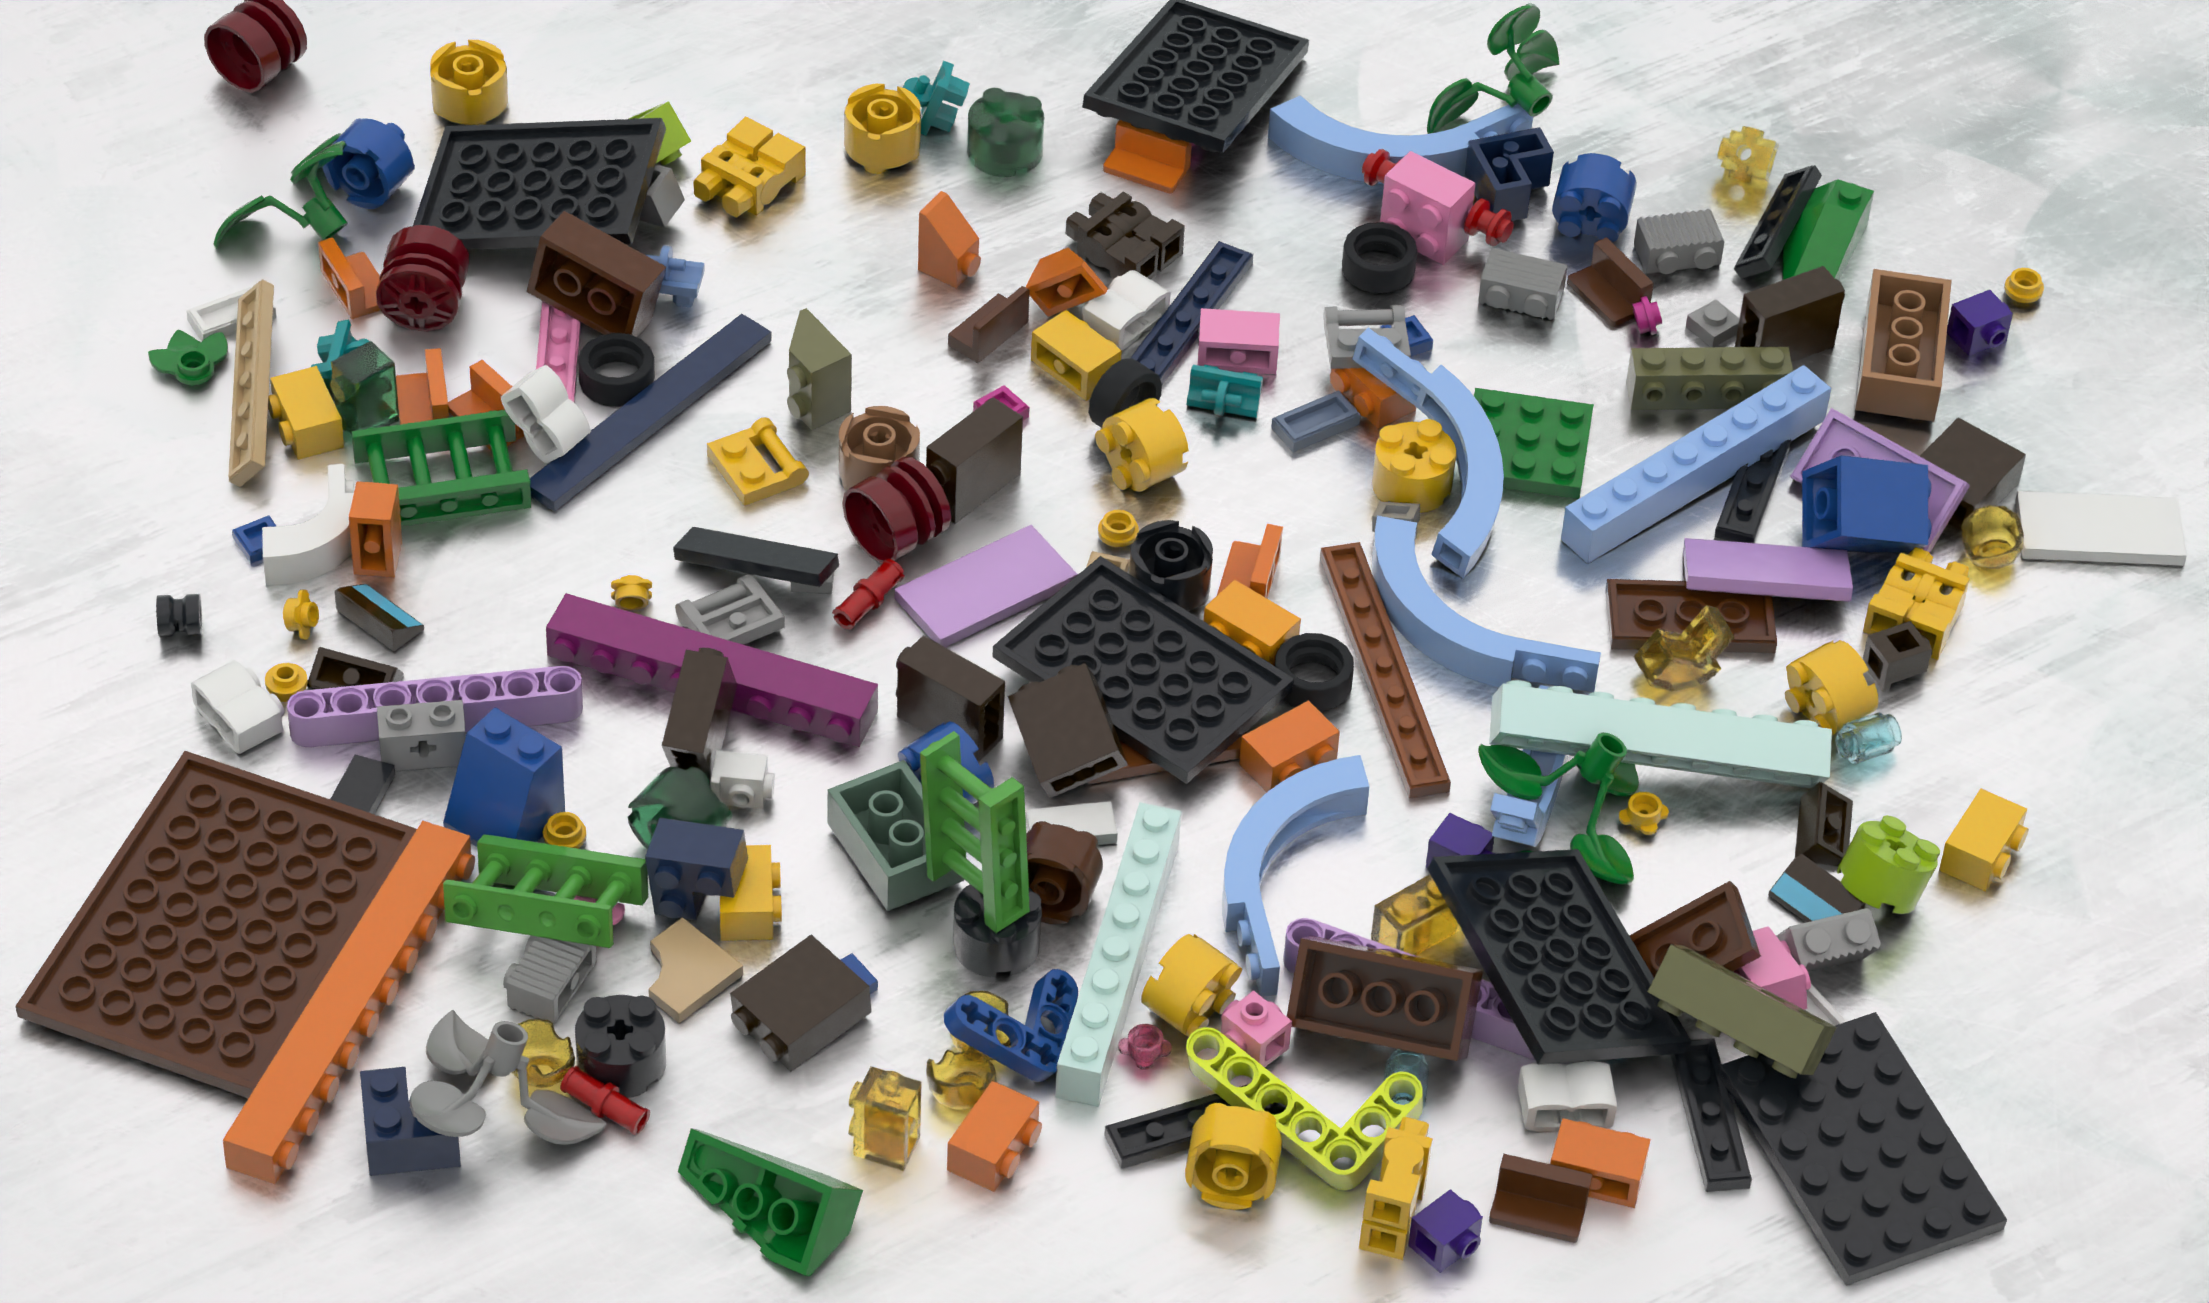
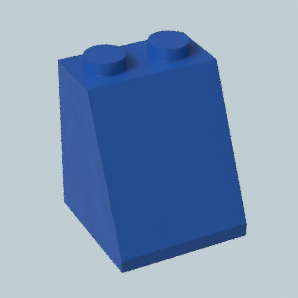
[1802,455,1932,552]
[443,707,565,847]

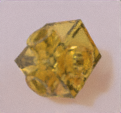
[1717,126,1779,184]

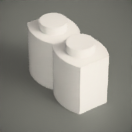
[1082,270,1171,350]
[501,365,591,464]
[191,660,285,754]
[1517,1061,1617,1132]

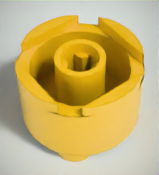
[430,40,508,125]
[844,83,921,174]
[1095,398,1189,492]
[1372,419,1456,513]
[1784,640,1878,735]
[1141,934,1242,1037]
[1185,1103,1282,1210]

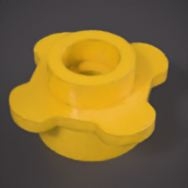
[611,575,652,611]
[283,589,319,640]
[1618,792,1669,835]

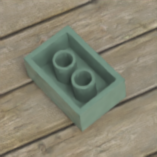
[827,760,964,911]

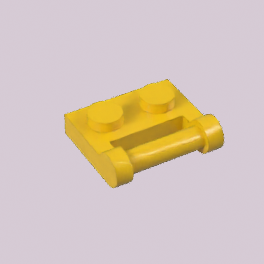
[707,417,809,506]

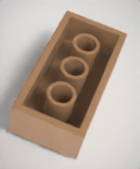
[1855,269,1952,422]

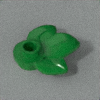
[148,329,228,385]

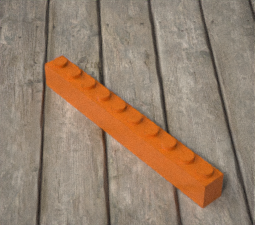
[223,821,475,1184]

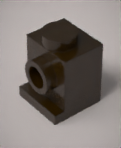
[1863,621,1932,691]

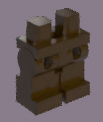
[1065,192,1185,280]

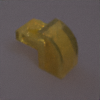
[1633,605,1735,691]

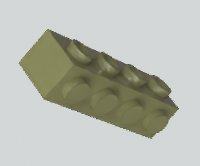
[1626,347,1793,410]
[1648,945,1837,1079]

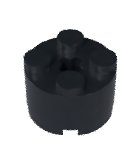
[1129,520,1213,611]
[953,884,1042,977]
[575,995,666,1098]

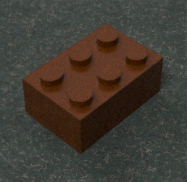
[526,211,666,337]

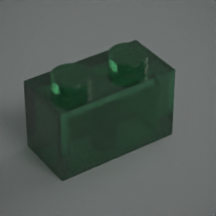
[330,341,399,434]

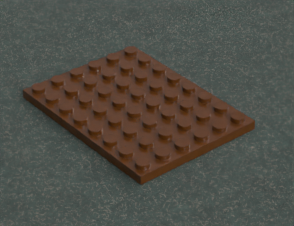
[15,751,417,1098]

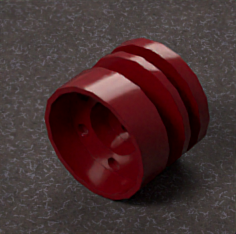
[204,0,307,93]
[376,225,469,332]
[842,457,951,564]

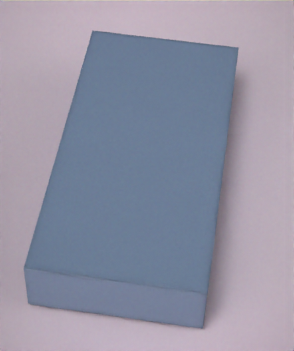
[1271,390,1361,452]

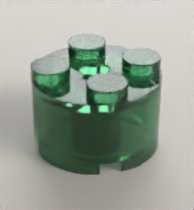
[967,87,1044,177]
[627,767,732,850]

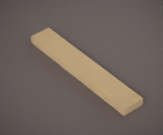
[228,279,274,487]

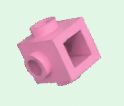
[1221,990,1292,1067]

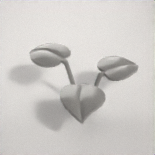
[409,1010,607,1145]

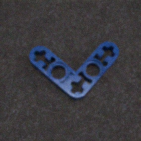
[944,969,1078,1082]

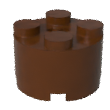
[1026,821,1103,925]

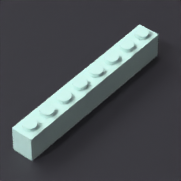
[1489,680,1832,788]
[1055,802,1182,1107]

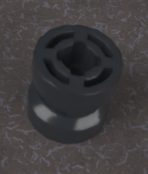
[156,594,202,637]

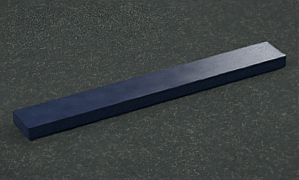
[529,313,772,512]

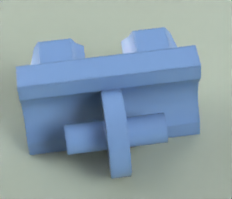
[646,245,705,307]

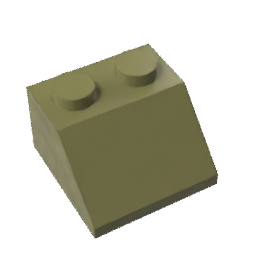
[787,308,852,431]

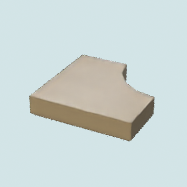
[649,917,743,1023]

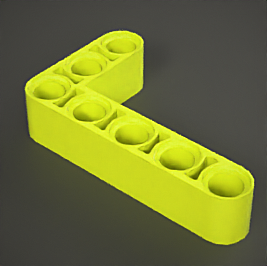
[1186,1027,1423,1191]

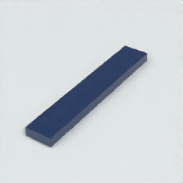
[1131,241,1254,385]

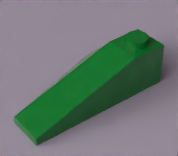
[1782,179,1874,280]
[677,1128,863,1276]

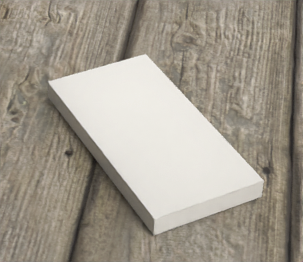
[2015,491,2187,566]

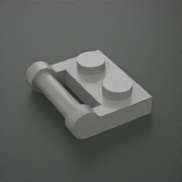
[1323,305,1411,369]
[675,574,785,645]

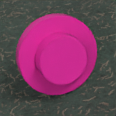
[1632,296,1662,335]

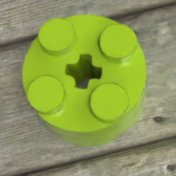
[1837,815,1940,914]

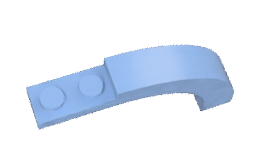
[1268,95,1533,184]
[1352,327,1504,579]
[1372,516,1601,692]
[1490,685,1577,847]
[1222,755,1370,997]

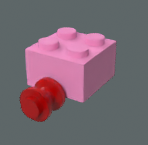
[1362,149,1514,265]

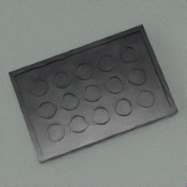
[1082,0,1310,153]
[413,118,666,250]
[992,556,1294,784]
[1427,849,1692,1065]
[1718,1012,2007,1286]

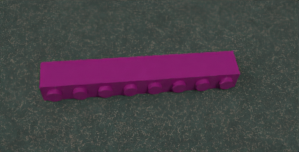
[546,593,878,747]

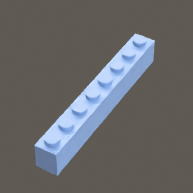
[1561,365,1831,564]

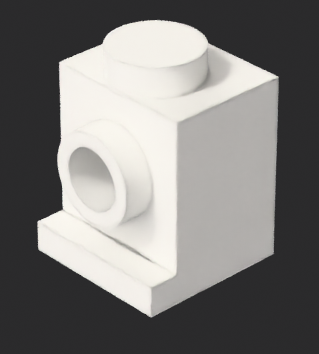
[710,750,775,811]

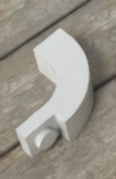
[262,464,354,586]

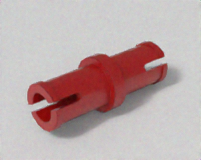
[832,558,905,630]
[560,1066,650,1135]

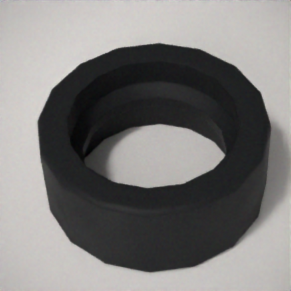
[1342,222,1417,293]
[578,333,655,407]
[1088,358,1162,428]
[1275,633,1354,712]

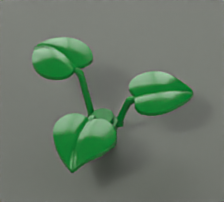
[1427,3,1559,134]
[213,133,348,249]
[1478,732,1639,885]

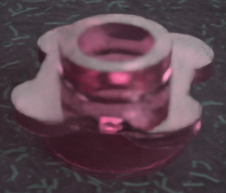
[1118,1024,1172,1070]

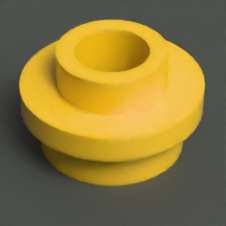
[2004,268,2044,303]
[1098,510,1139,547]
[265,663,308,702]
[543,812,587,849]

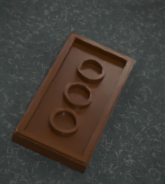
[1606,579,1777,653]

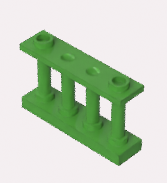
[920,731,1030,933]
[443,834,648,948]

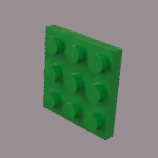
[1474,388,1594,499]

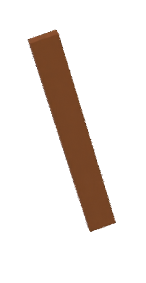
[1320,542,1451,799]

